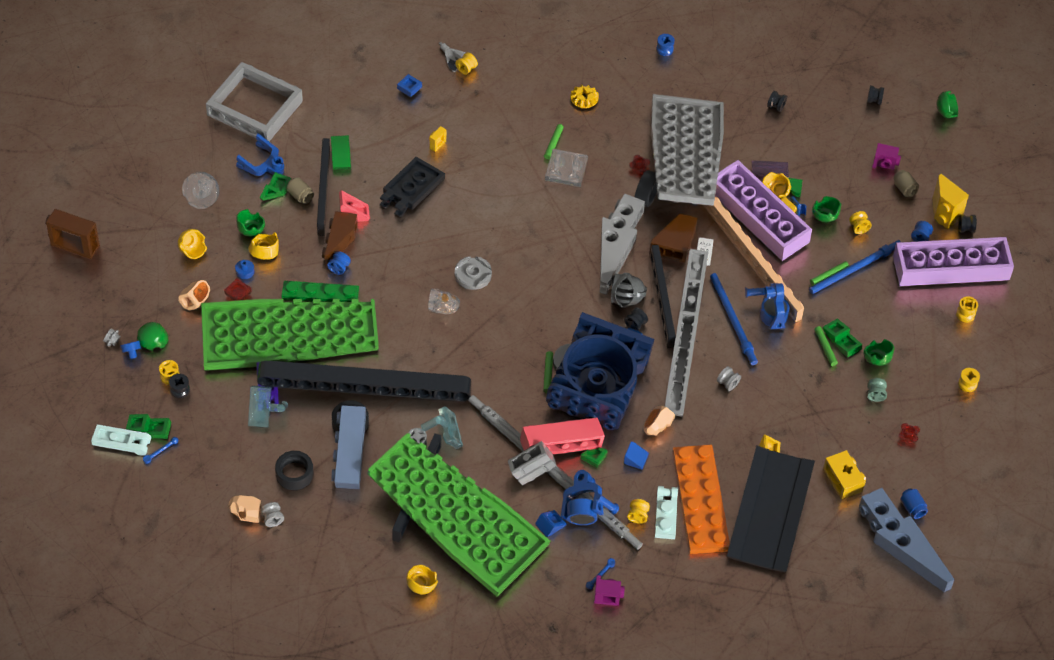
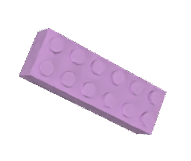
[715,160,812,261]
[893,237,1014,286]

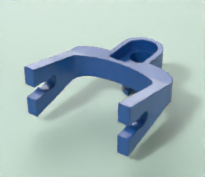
[236,133,284,176]

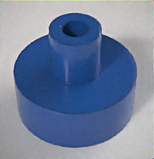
[235,260,255,279]
[120,341,141,359]

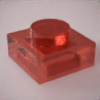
[224,278,252,301]

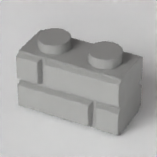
[508,441,556,485]

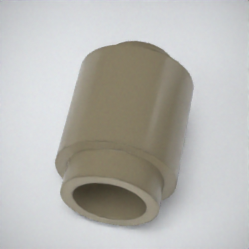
[893,170,919,197]
[287,177,314,204]

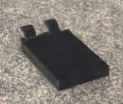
[380,157,445,217]

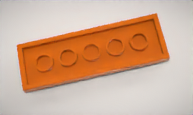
[672,445,730,554]

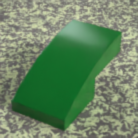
[331,135,351,170]
[823,318,862,358]
[126,414,172,439]

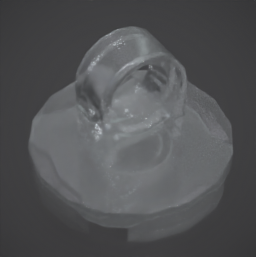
[182,172,219,209]

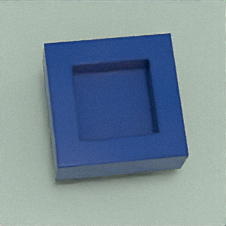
[397,74,422,97]

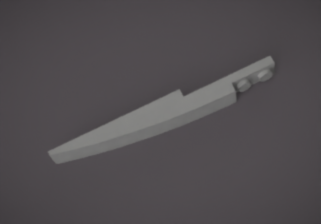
[665,249,708,417]

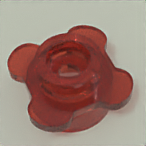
[629,155,650,173]
[899,423,920,443]

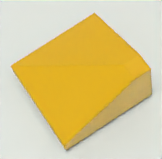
[759,435,780,453]

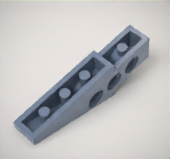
[859,488,955,592]

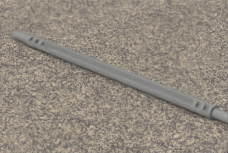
[469,395,643,550]

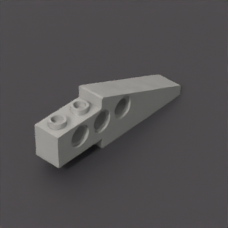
[600,194,645,295]

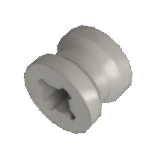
[717,366,741,391]
[408,428,427,446]
[260,502,284,527]

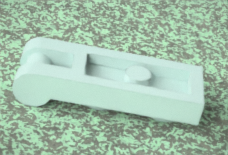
[91,424,152,456]
[655,486,678,539]

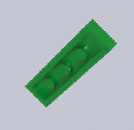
[281,281,359,302]

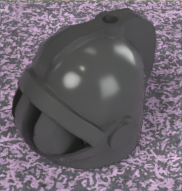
[611,273,647,308]

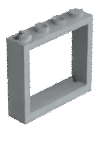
[206,62,303,141]

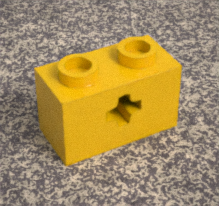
[823,450,866,499]

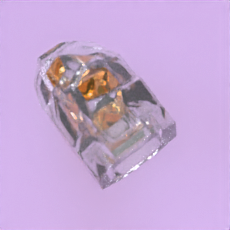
[428,288,460,314]

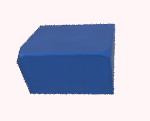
[624,441,649,470]
[535,510,567,537]

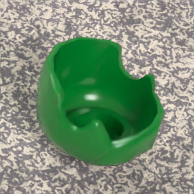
[936,91,959,118]
[812,196,842,223]
[236,209,265,236]
[137,322,168,351]
[863,339,895,366]

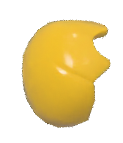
[762,172,791,200]
[178,228,207,259]
[406,565,438,595]

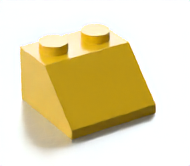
[932,174,969,229]

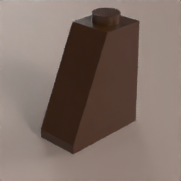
[649,214,698,263]

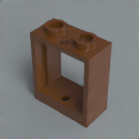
[45,209,100,259]

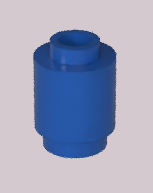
[900,488,928,519]

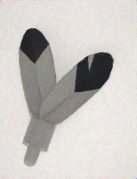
[439,42,466,72]

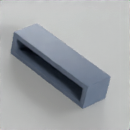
[331,405,366,489]

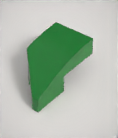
[260,172,292,201]

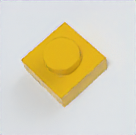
[429,126,446,152]

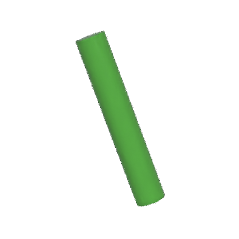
[544,124,564,159]
[810,261,849,286]
[814,326,838,366]
[543,351,553,393]

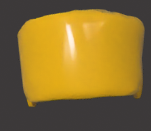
[248,232,279,260]

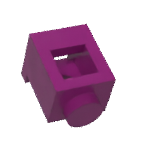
[872,143,901,170]
[594,575,625,606]

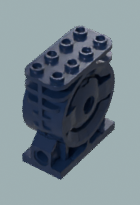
[546,312,655,430]

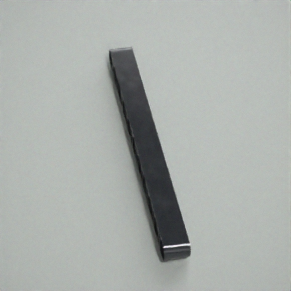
[257,361,472,402]

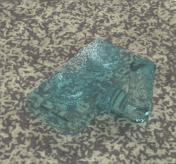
[248,386,288,427]
[421,406,463,449]

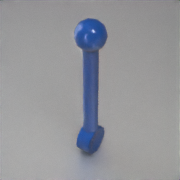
[143,437,179,464]
[586,558,615,589]

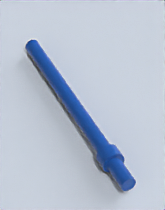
[809,240,901,295]
[710,273,758,365]

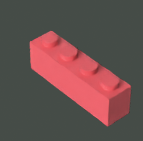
[520,418,605,454]

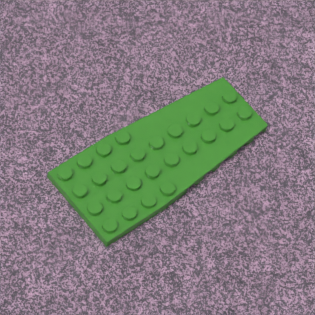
[201,299,379,370]
[367,433,551,597]

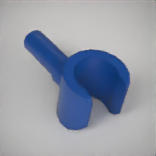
[790,196,807,216]

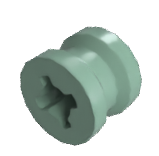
[867,378,887,402]

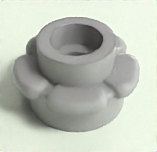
[103,328,121,346]

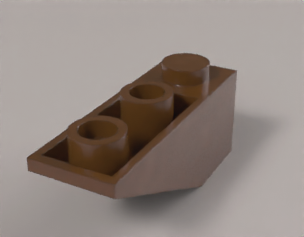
[322,211,358,267]

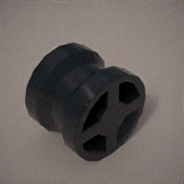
[867,85,884,105]
[767,91,788,112]
[958,214,977,233]
[624,308,648,331]
[169,373,190,398]

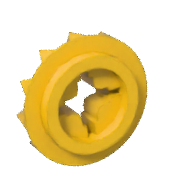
[570,84,599,108]

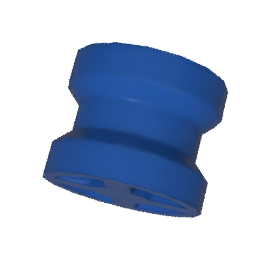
[656,34,675,56]
[911,221,933,242]
[327,251,351,275]

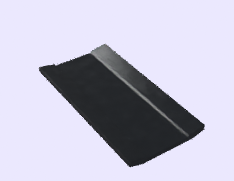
[727,445,815,573]

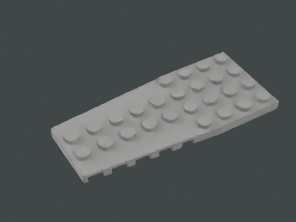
[651,94,724,206]

